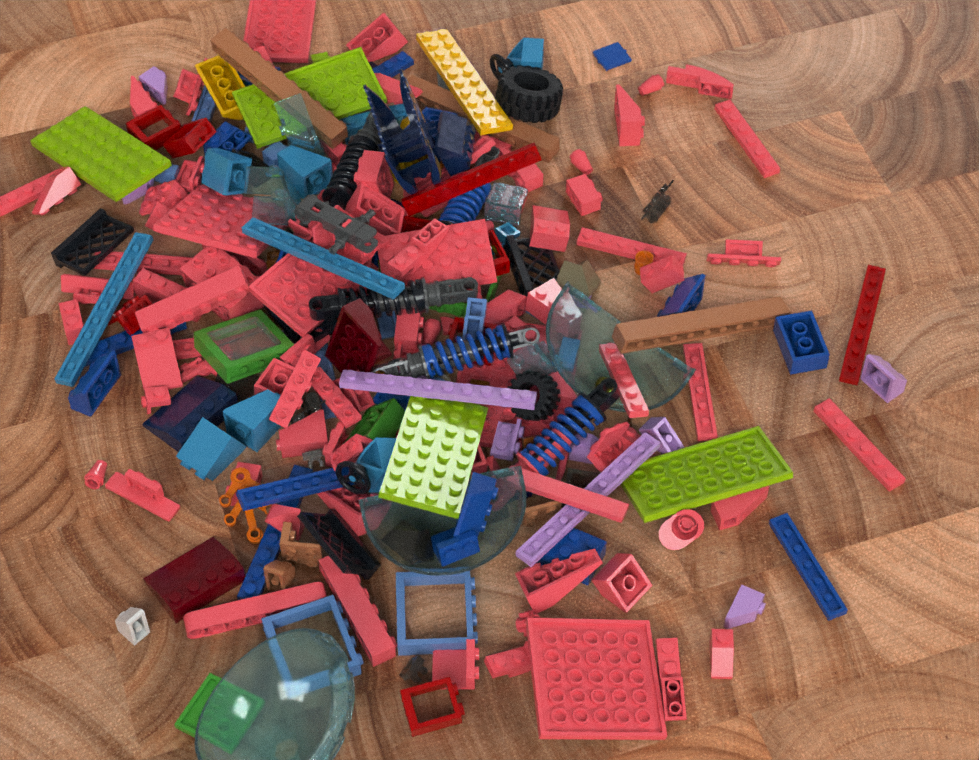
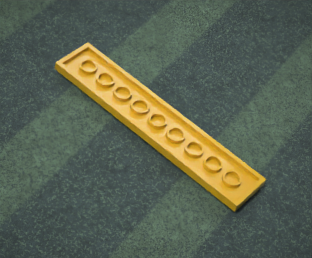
[416,29,513,135]

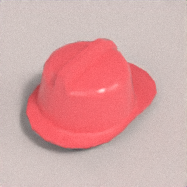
[659,509,704,550]

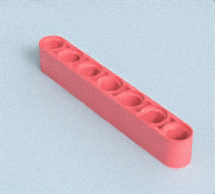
[183,582,327,639]

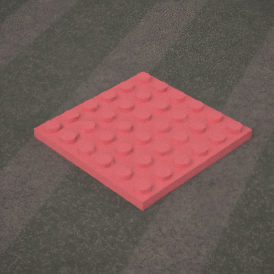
[153,185,296,258]
[526,618,667,740]

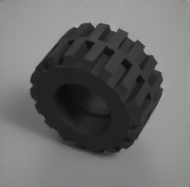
[508,371,560,421]

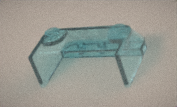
[274,93,326,157]
[244,166,302,225]

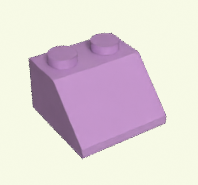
[860,354,907,403]

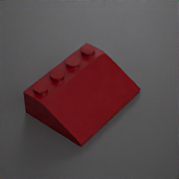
[325,298,382,374]
[143,537,245,623]

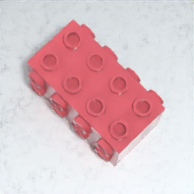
[180,246,264,321]

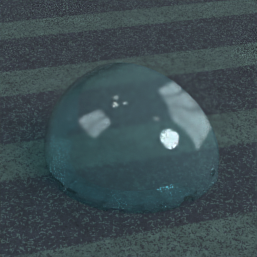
[546,281,696,412]
[359,466,526,576]
[195,628,355,760]

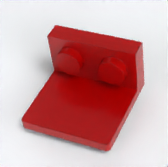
[108,294,153,335]

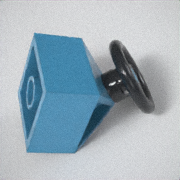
[490,38,544,80]
[336,438,397,495]

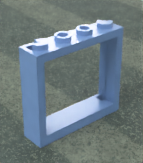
[396,569,478,656]
[261,595,364,699]

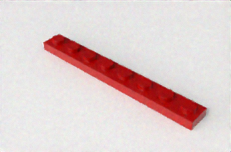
[401,142,542,217]
[839,265,886,386]

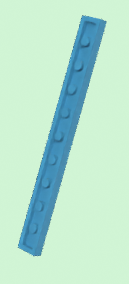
[241,217,405,300]
[54,232,154,387]

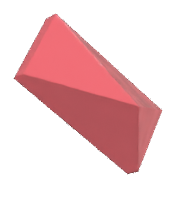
[265,504,305,542]

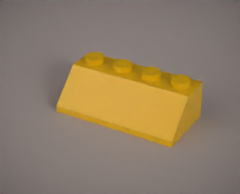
[194,55,245,120]

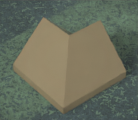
[556,260,601,298]

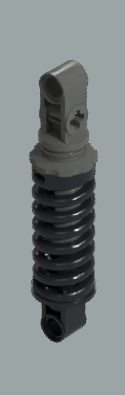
[322,112,380,210]
[309,277,478,321]

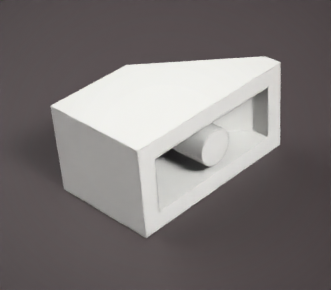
[115,607,150,646]

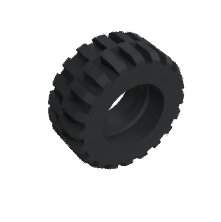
[495,65,563,123]

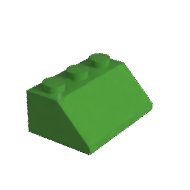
[343,398,405,444]

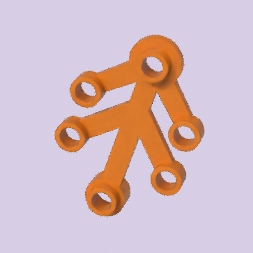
[219,467,272,544]

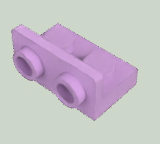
[490,419,524,461]

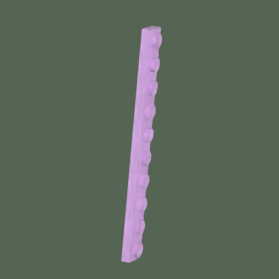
[339,370,537,410]
[515,432,661,567]

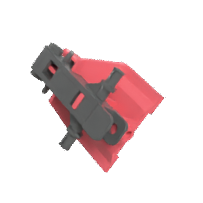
[288,194,390,281]

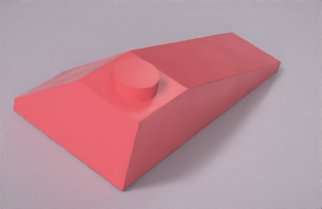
[317,487,391,537]

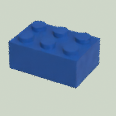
[773,311,830,375]
[537,528,607,585]

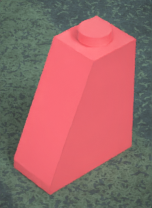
[276,409,328,458]

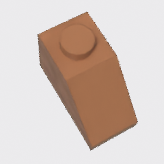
[263,560,296,592]

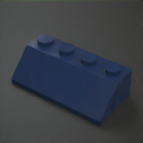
[434,111,476,176]

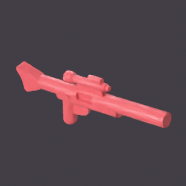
[179,343,234,383]

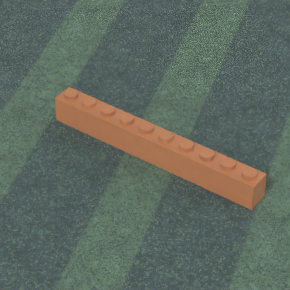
[210,28,348,149]
[407,74,560,163]
[612,296,791,354]

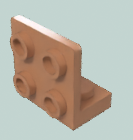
[513,495,562,527]
[279,522,323,567]

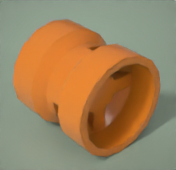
[634,250,654,275]

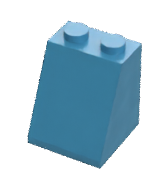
[277,145,333,199]
[201,148,252,196]
[223,389,281,452]
[176,417,247,481]

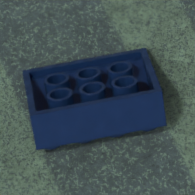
[142,376,238,452]

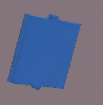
[592,42,632,71]

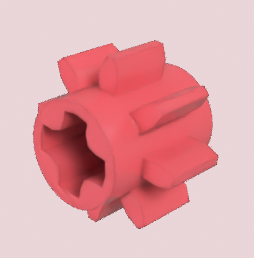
[516,610,540,637]

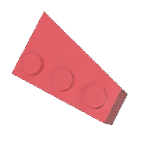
[525,278,582,338]

